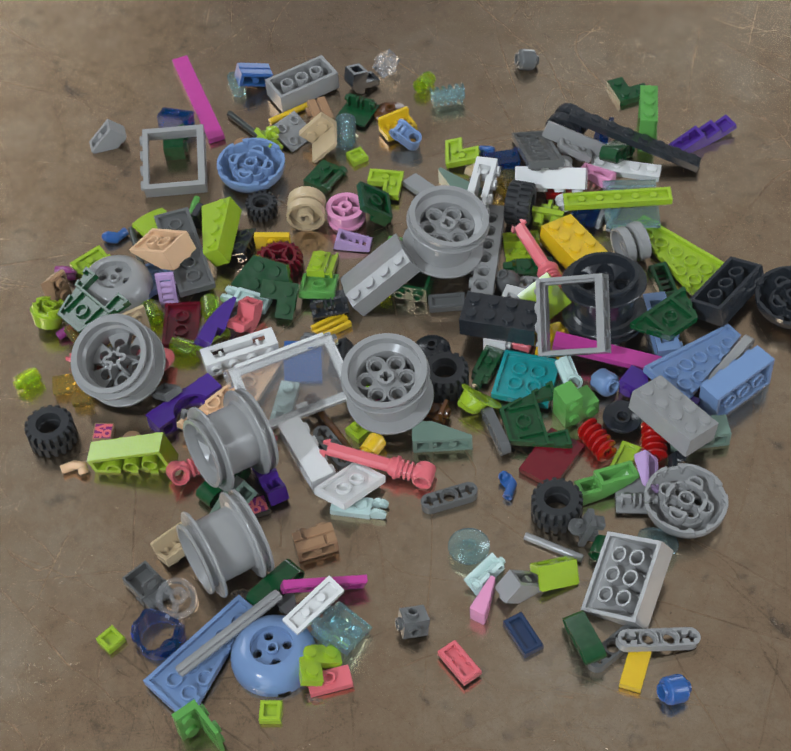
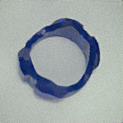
[131,608,186,660]

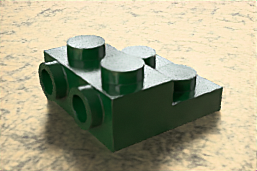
[356,181,393,227]

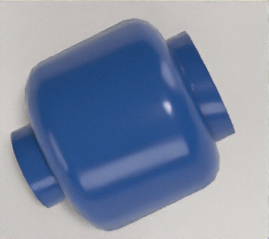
[657,674,692,706]

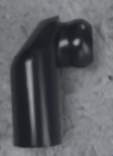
[668,450,689,467]

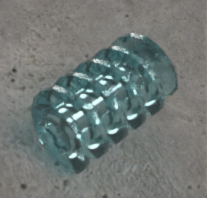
[429,82,465,108]
[335,113,356,150]

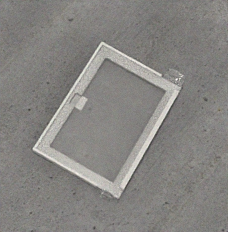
[222,332,346,430]

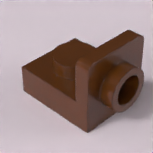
[423,399,451,425]

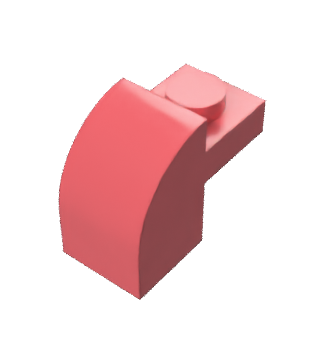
[227,296,263,333]

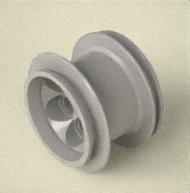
[402,185,489,279]
[341,333,434,435]
[183,388,279,492]
[176,489,275,598]

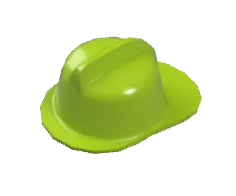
[457,384,502,414]

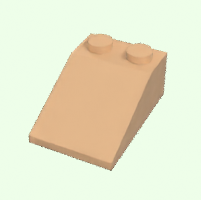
[129,228,196,270]

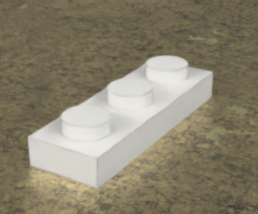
[282,575,344,635]

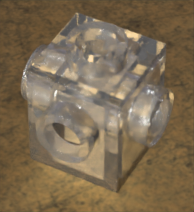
[372,49,400,78]

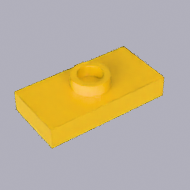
[254,232,291,249]

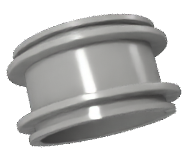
[71,314,166,407]

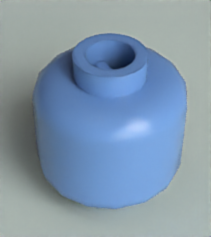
[590,368,619,397]

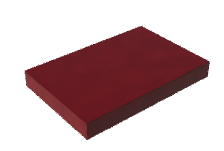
[162,301,202,349]
[519,428,585,484]

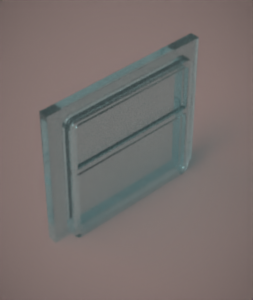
[602,179,661,229]

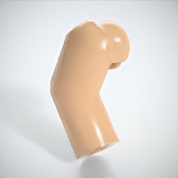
[60,460,89,475]

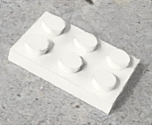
[314,463,385,510]

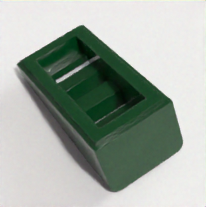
[646,261,678,297]

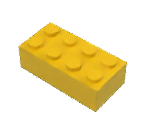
[540,214,608,269]

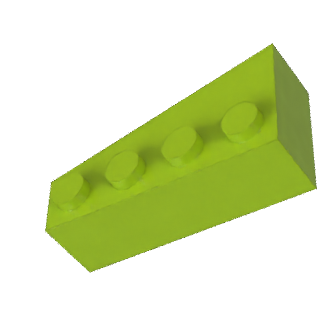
[202,197,242,267]
[87,432,179,474]

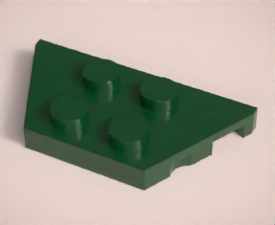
[231,255,292,293]
[630,286,698,341]

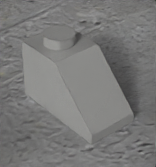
[89,119,127,154]
[495,570,541,604]

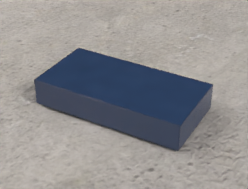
[503,611,544,658]

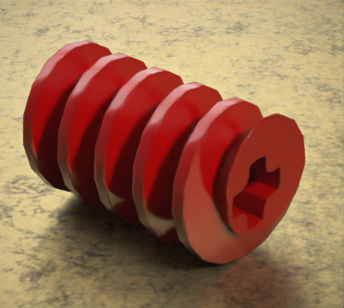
[577,418,617,462]
[641,422,668,464]

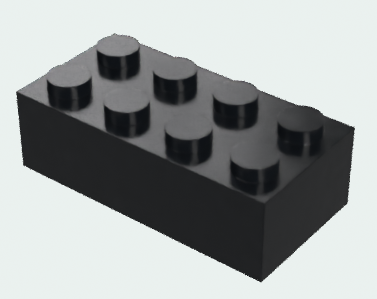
[690,256,764,327]
[459,291,537,346]

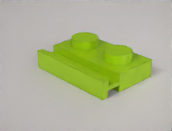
[306,250,339,278]

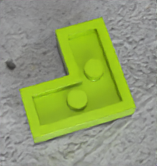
[445,137,480,169]
[367,168,404,201]
[299,644,342,686]

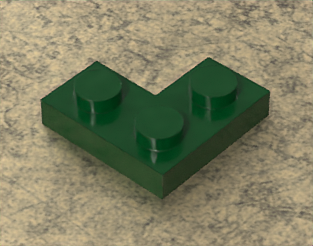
[607,77,645,106]
[260,279,299,321]

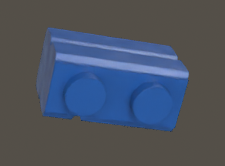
[235,63,273,87]

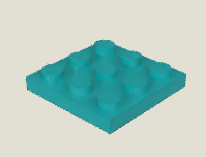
[491,350,558,409]

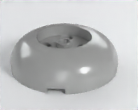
[86,255,153,314]
[644,463,729,539]

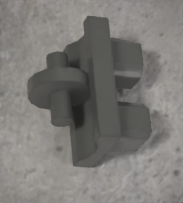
[568,508,606,547]

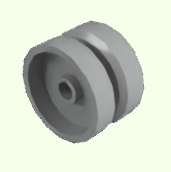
[610,221,652,262]

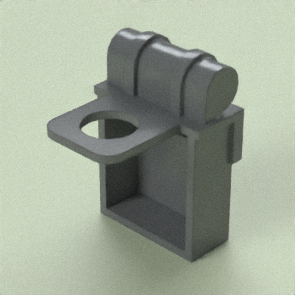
[122,561,174,611]

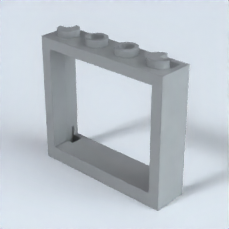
[140,124,208,198]
[534,273,611,357]

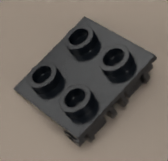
[231,228,256,263]
[310,290,350,320]

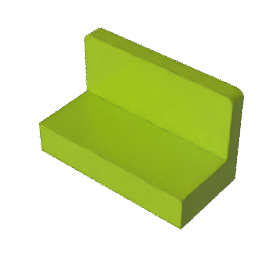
[529,556,579,592]

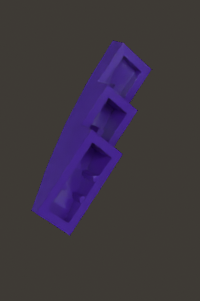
[668,114,737,153]

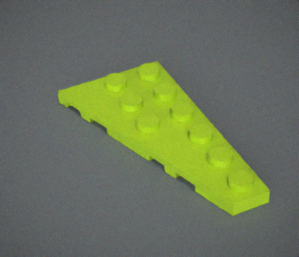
[638,215,724,296]

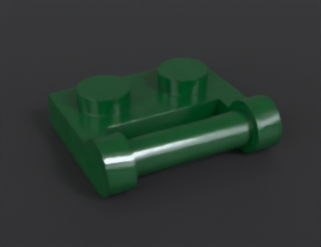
[303,159,348,194]

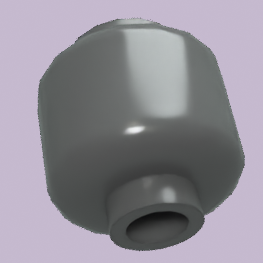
[514,49,539,71]

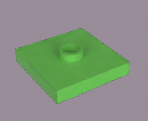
[298,273,340,299]

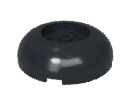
[755,266,791,329]

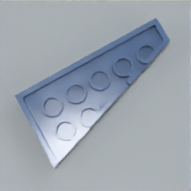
[643,324,741,399]
[143,595,253,712]

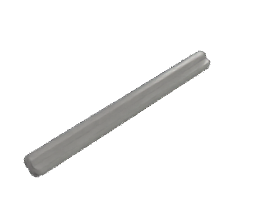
[175,590,283,677]

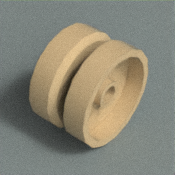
[286,186,326,231]

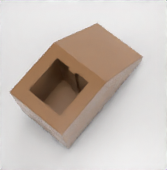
[41,269,72,302]

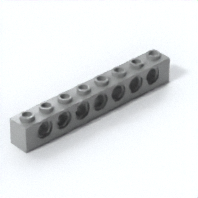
[469,205,505,295]

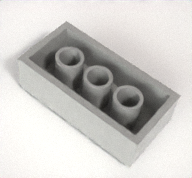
[265,55,340,113]
[628,375,719,457]

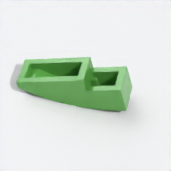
[574,460,640,506]

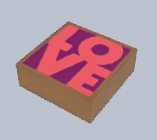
[92,423,115,442]

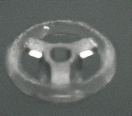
[156,578,198,619]

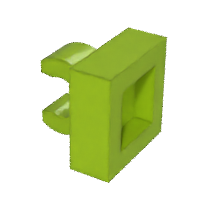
[345,421,373,444]

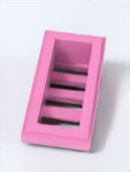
[581,162,617,190]
[470,576,495,625]

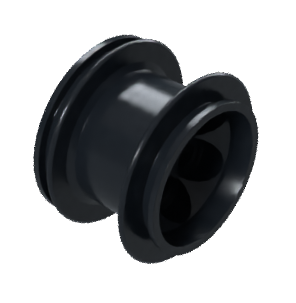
[561,252,648,345]

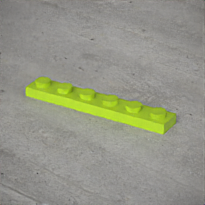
[563,187,673,211]

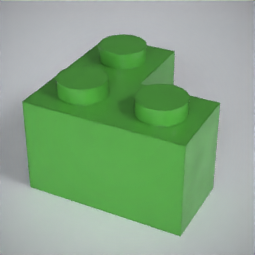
[553,380,599,428]

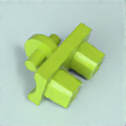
[254,126,284,151]
[532,199,564,227]

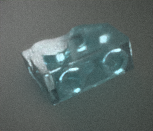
[310,601,373,656]

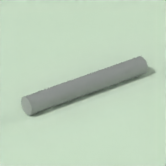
[524,532,584,563]

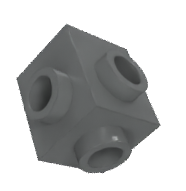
[395,605,430,639]

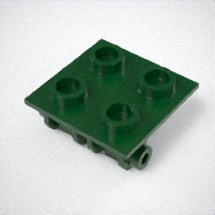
[335,93,380,127]

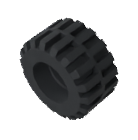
[504,180,536,226]
[426,350,469,402]
[24,405,78,458]
[531,477,583,534]

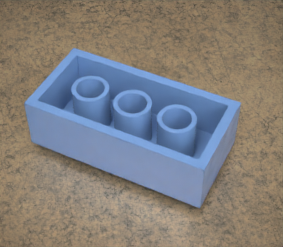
[699,345,775,416]

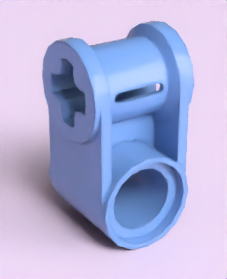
[389,119,422,151]

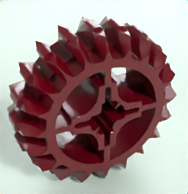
[257,239,304,280]

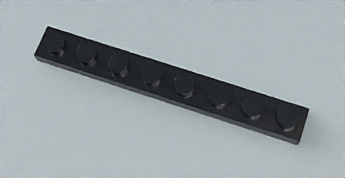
[568,106,701,172]

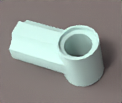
[555,356,583,389]

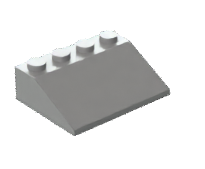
[340,234,421,316]
[581,531,673,629]

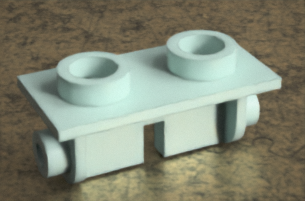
[463,552,506,596]

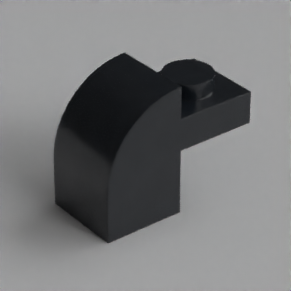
[344,63,380,94]

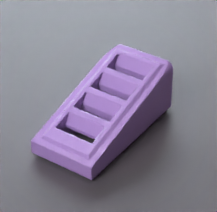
[333,228,373,252]
[155,272,179,308]
[634,450,659,493]

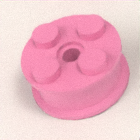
[326,192,366,231]

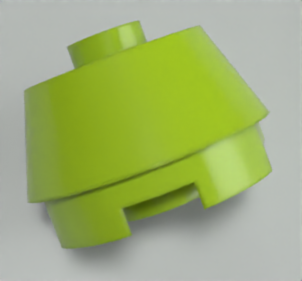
[30,296,64,330]

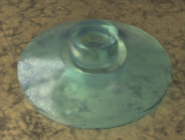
[637,527,679,554]
[448,528,490,565]

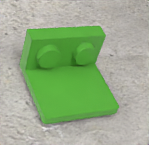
[171,699,225,751]

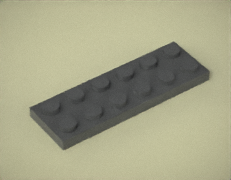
[512,130,564,171]
[154,207,216,297]

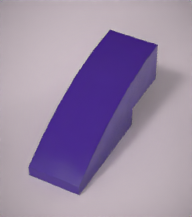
[194,296,237,348]
[250,467,290,507]

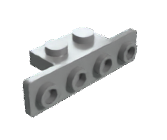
[542,121,605,163]

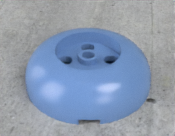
[217,138,285,193]
[231,615,316,697]

